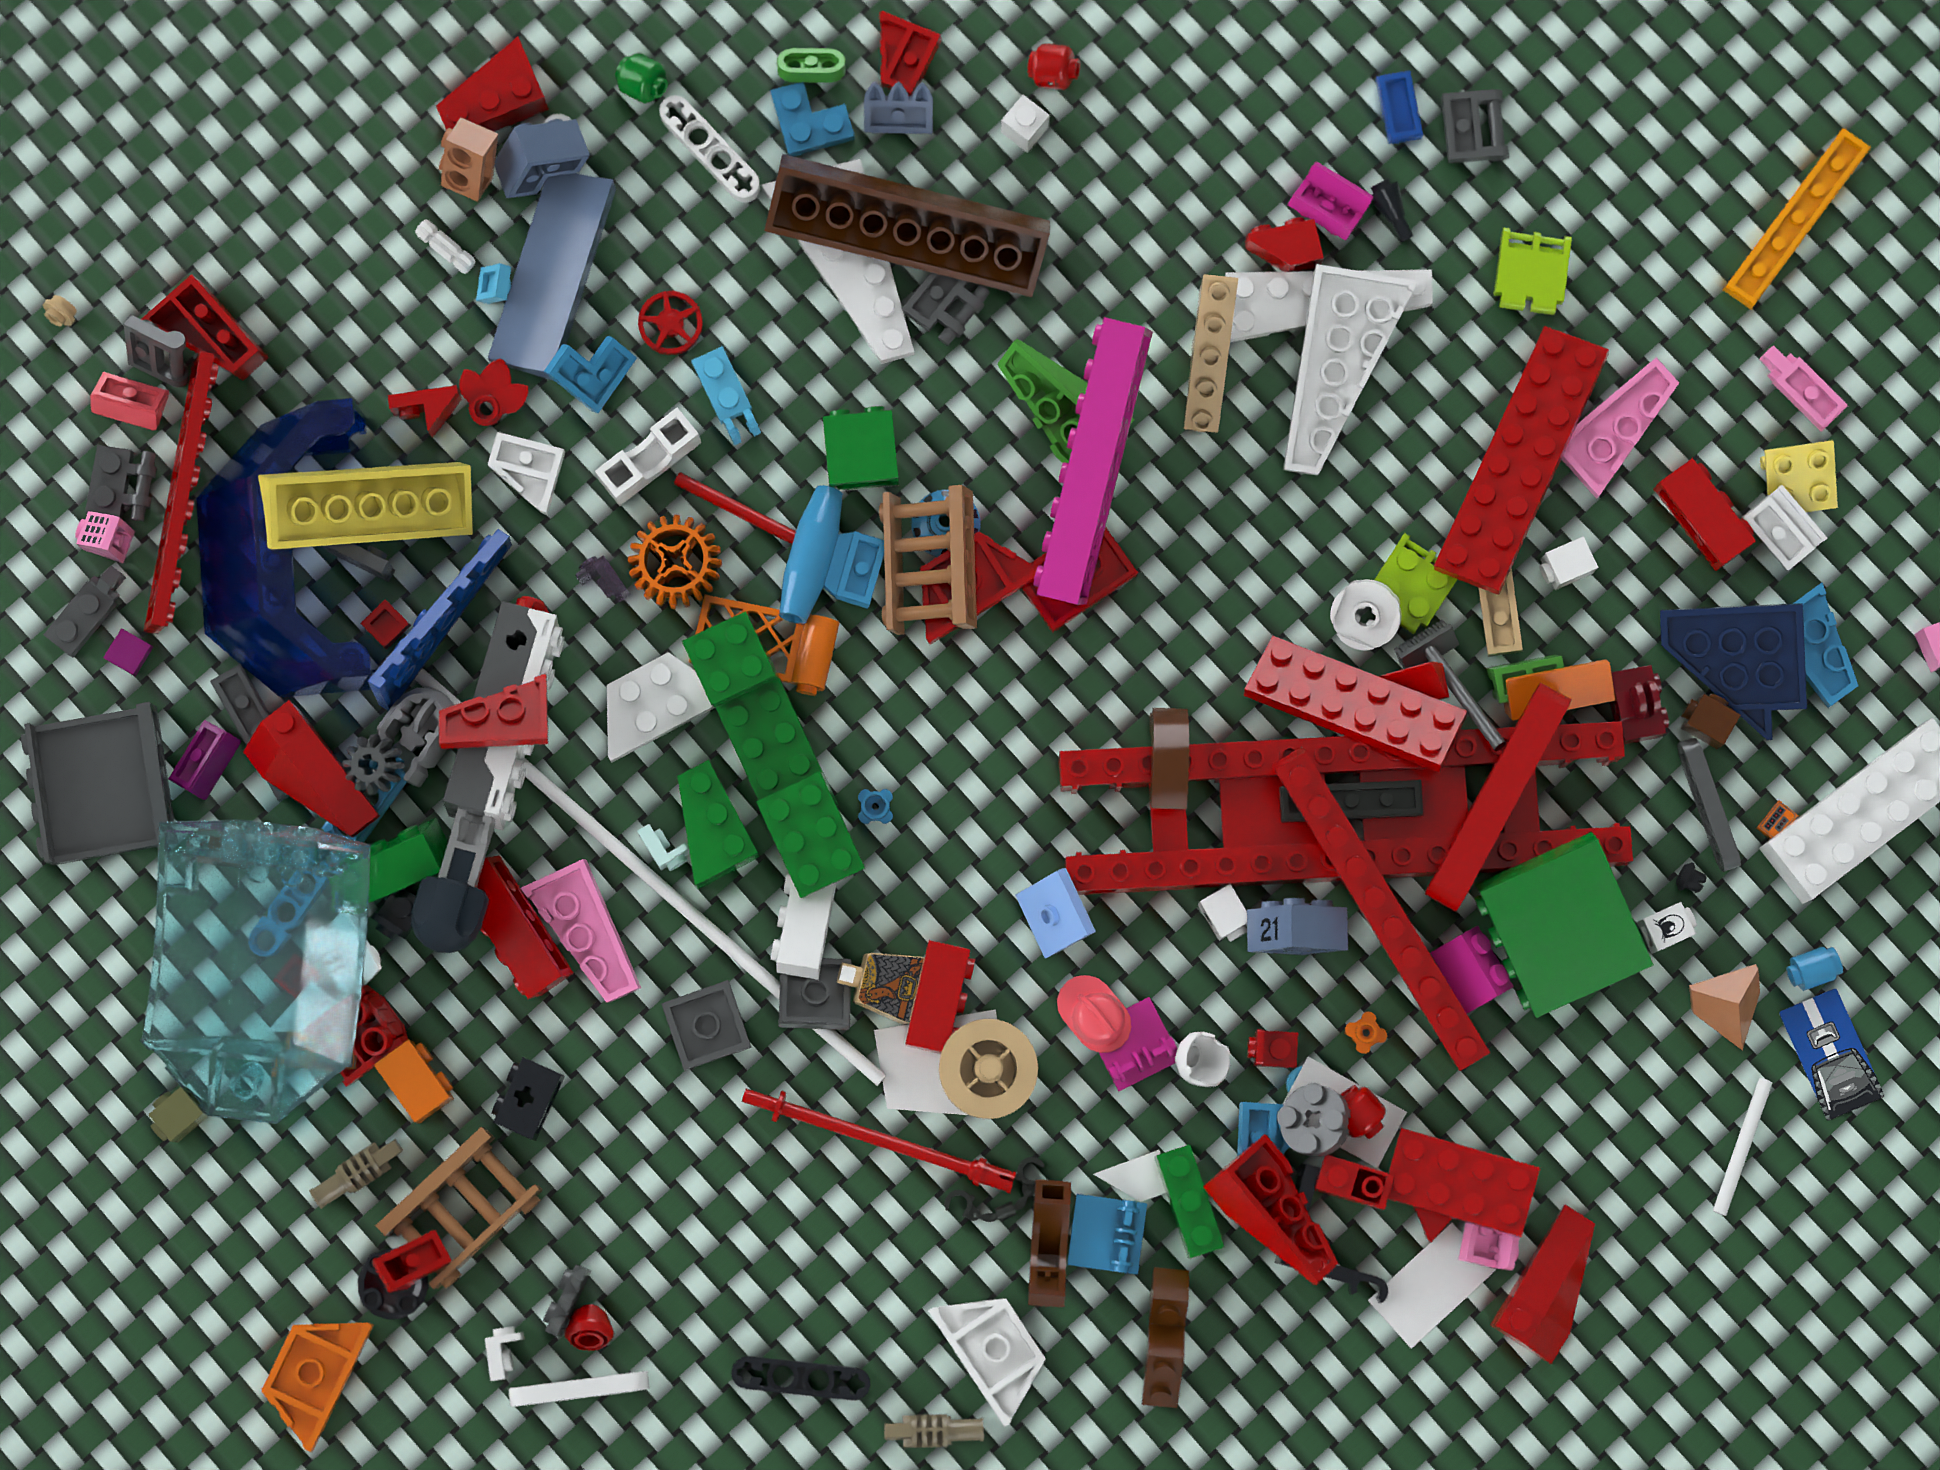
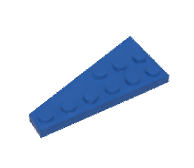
[368,529,512,711]

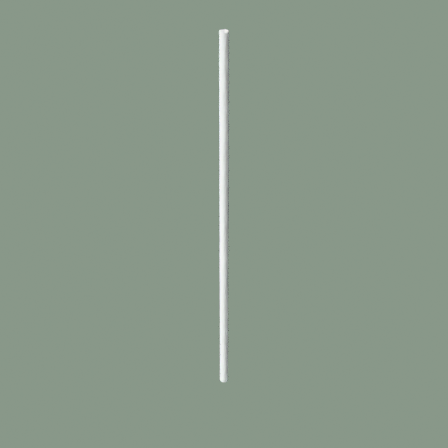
[414,668,886,1086]

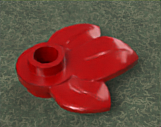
[459,359,529,426]

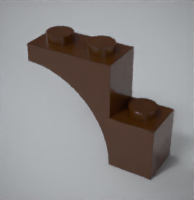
[1142,1267,1189,1408]

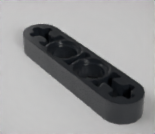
[731,1356,871,1400]

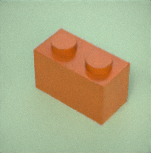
[374,1040,454,1124]

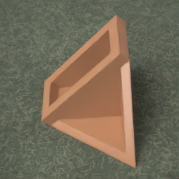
[1689,964,1760,1051]

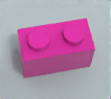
[1430,925,1514,1013]

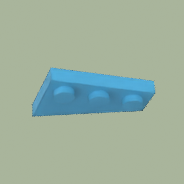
[1794,583,1858,708]

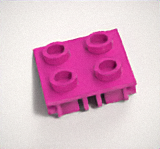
[1099,997,1178,1092]

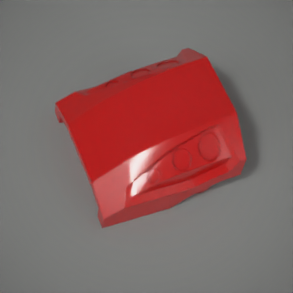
[305,985,408,1087]

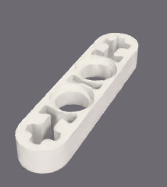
[659,95,760,203]
[508,1371,649,1407]

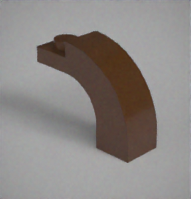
[1149,708,1189,809]
[1028,1179,1071,1307]

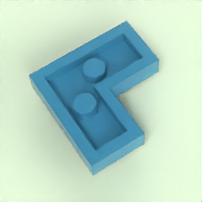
[770,82,855,157]
[543,336,637,413]

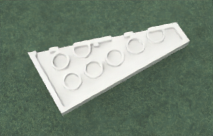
[761,159,914,364]
[1283,264,1419,476]

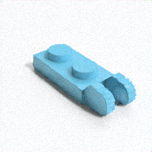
[691,346,761,446]

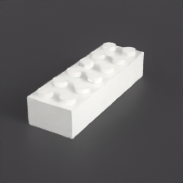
[1759,718,1940,904]

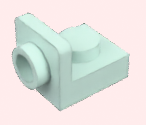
[637,824,690,871]

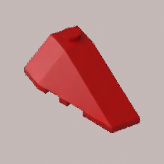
[243,700,380,838]
[1203,1134,1338,1285]
[1490,1204,1595,1364]

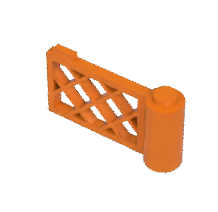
[689,595,840,696]

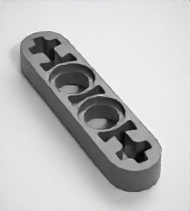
[1677,738,1741,872]

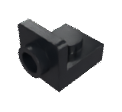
[371,888,416,940]

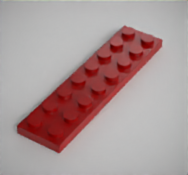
[1434,326,1609,595]
[143,351,219,634]

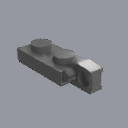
[43,566,126,658]

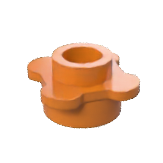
[1345,1012,1387,1054]

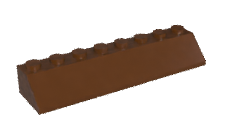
[764,154,1050,297]

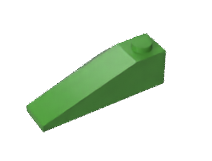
[997,339,1135,463]

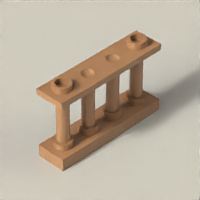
[879,485,977,635]
[375,1127,543,1289]

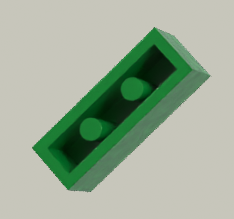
[1154,1144,1224,1258]

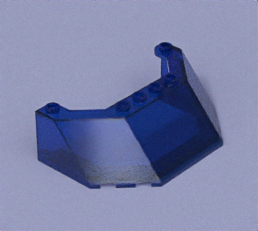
[196,398,377,697]

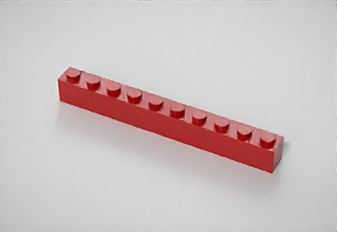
[1271,747,1490,1071]

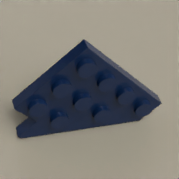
[1660,603,1807,740]

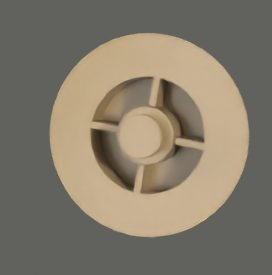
[939,1019,1038,1119]

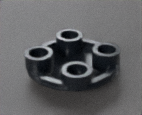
[358,1248,429,1320]

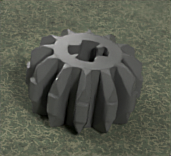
[342,734,405,795]

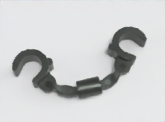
[944,1157,1045,1222]

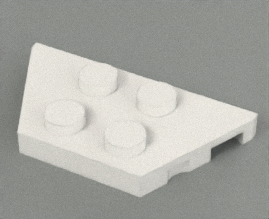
[607,652,715,763]
[928,1298,1046,1427]

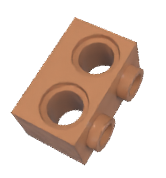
[439,118,498,202]

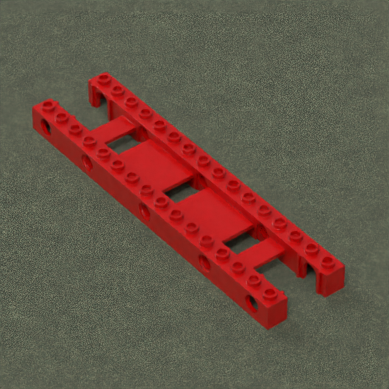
[1059,721,1633,895]

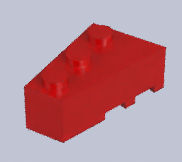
[141,274,269,381]

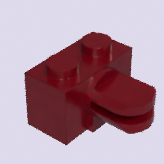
[1610,665,1669,745]

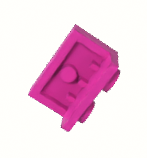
[1288,162,1373,241]

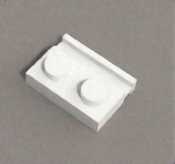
[1742,485,1827,571]

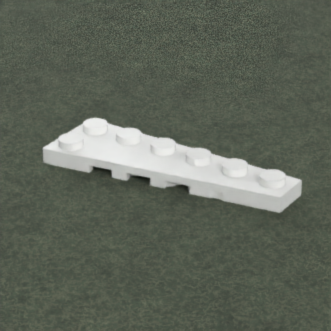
[1225,270,1433,342]

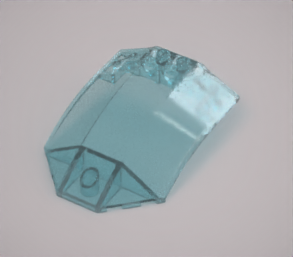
[140,819,371,1124]

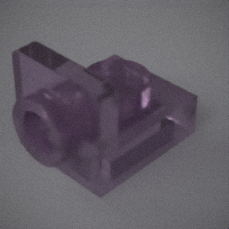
[575,555,630,602]

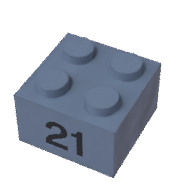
[1247,898,1348,955]

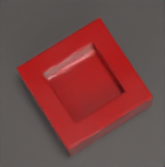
[360,599,411,650]

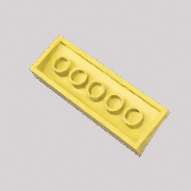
[258,462,473,549]

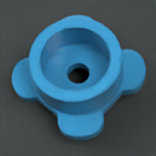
[858,789,893,824]

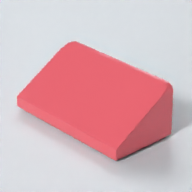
[90,372,169,431]

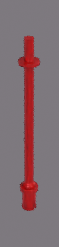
[742,1089,1017,1194]

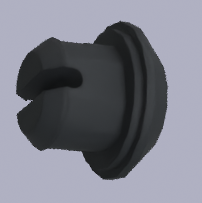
[1676,862,1707,893]

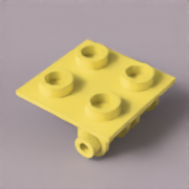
[1760,440,1838,512]

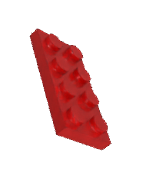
[1388,1128,1540,1238]

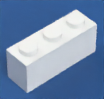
[771,873,837,980]

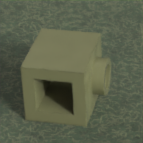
[148,1086,211,1143]

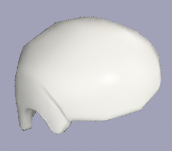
[1175,1032,1230,1087]

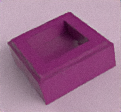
[103,628,153,677]

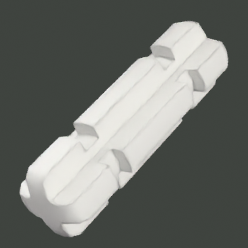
[415,219,476,274]

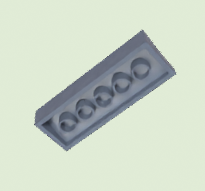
[487,173,616,381]

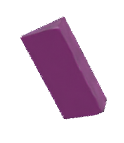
[168,720,241,800]

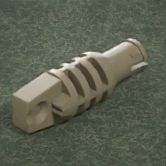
[309,1139,403,1209]
[884,1414,984,1448]

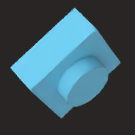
[476,263,511,304]

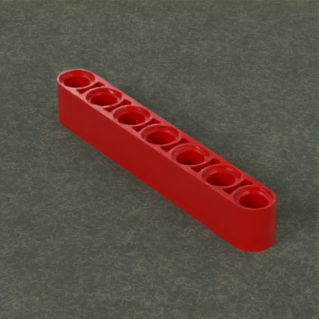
[1425,682,1572,911]

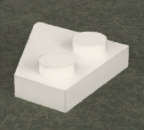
[488,432,565,515]

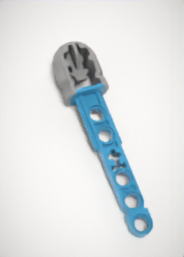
[249,687,454,957]

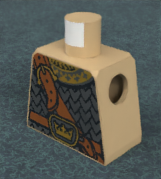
[837,953,925,1024]

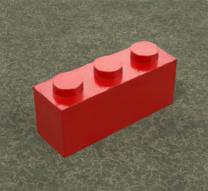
[1653,458,1756,571]
[905,940,976,1054]

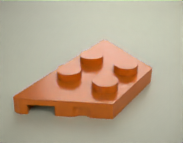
[261,1323,374,1452]

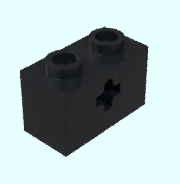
[492,1057,565,1141]

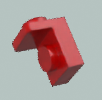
[1247,1029,1298,1068]

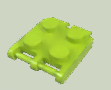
[1494,227,1572,315]
[1374,533,1457,634]

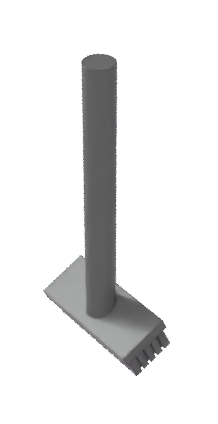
[1394,620,1506,751]

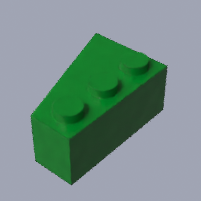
[327,817,448,911]

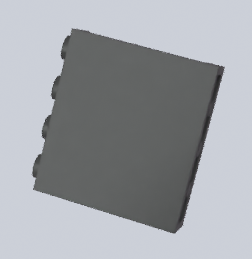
[21,702,178,865]

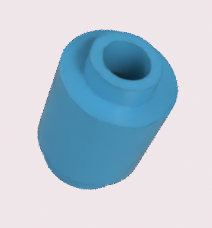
[1786,946,1843,991]

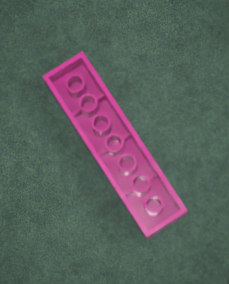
[1034,317,1153,605]

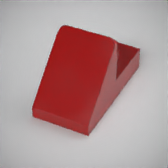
[387,385,462,437]
[372,1230,452,1293]

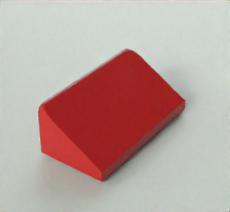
[1379,662,1449,700]

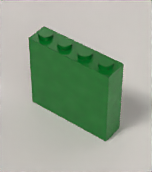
[1473,832,1653,1018]

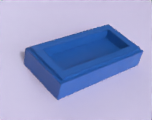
[1376,71,1423,145]

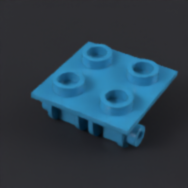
[1067,1194,1147,1275]

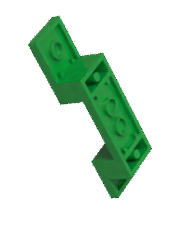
[682,611,866,898]

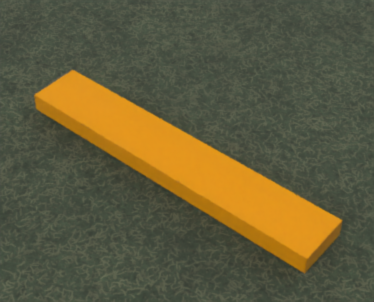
[1723,128,1871,310]

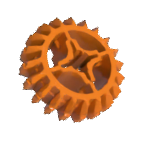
[628,514,722,609]

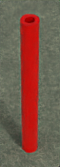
[674,472,796,544]

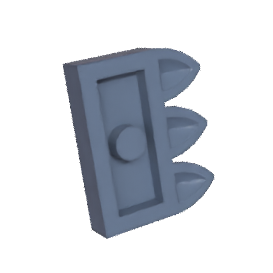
[864,81,933,134]

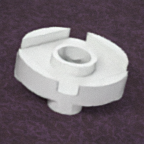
[1330,579,1402,651]

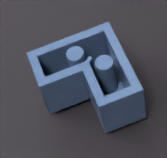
[494,119,590,198]

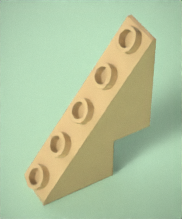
[1184,274,1238,433]

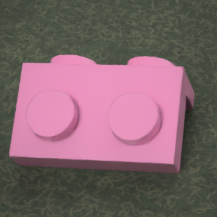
[1458,1222,1519,1271]

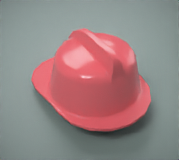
[1057,975,1131,1053]

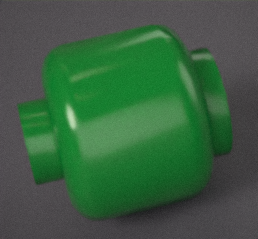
[615,53,668,104]

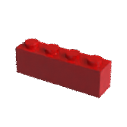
[477,855,574,999]

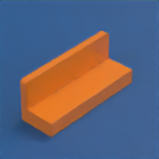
[1504,659,1615,721]

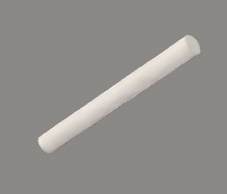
[1713,1078,1773,1216]

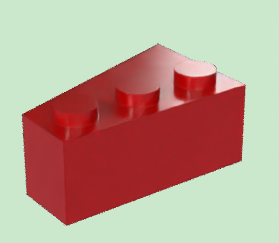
[436,37,549,132]

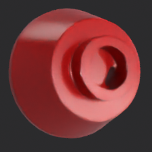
[565,1304,614,1351]

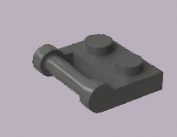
[1441,89,1510,163]
[123,315,189,387]

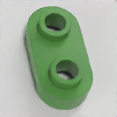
[777,48,846,83]

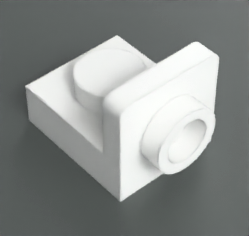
[485,1326,524,1381]

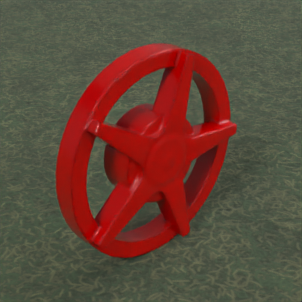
[638,291,703,355]

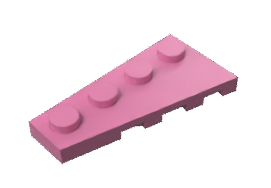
[1561,357,1679,499]
[520,859,641,1003]

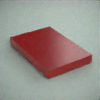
[1021,527,1138,633]

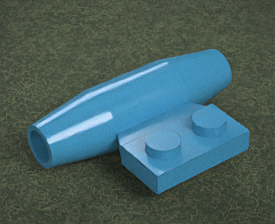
[779,485,884,624]

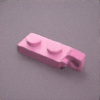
[1760,345,1848,431]

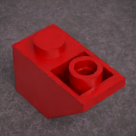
[1245,217,1324,272]
[1315,1155,1395,1210]

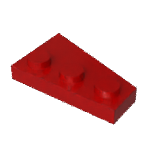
[439,673,548,749]

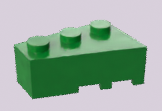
[677,760,760,890]

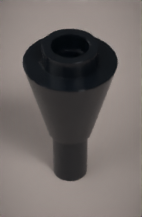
[1371,178,1413,242]

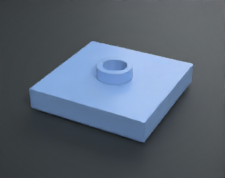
[1015,867,1096,958]

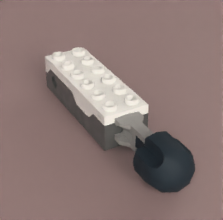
[411,596,564,953]

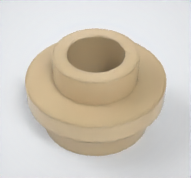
[43,295,77,327]

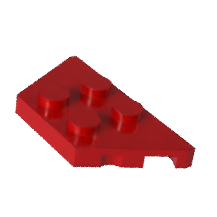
[920,531,1038,645]

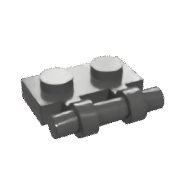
[902,272,990,346]
[85,445,157,522]

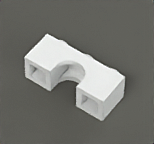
[595,407,701,506]

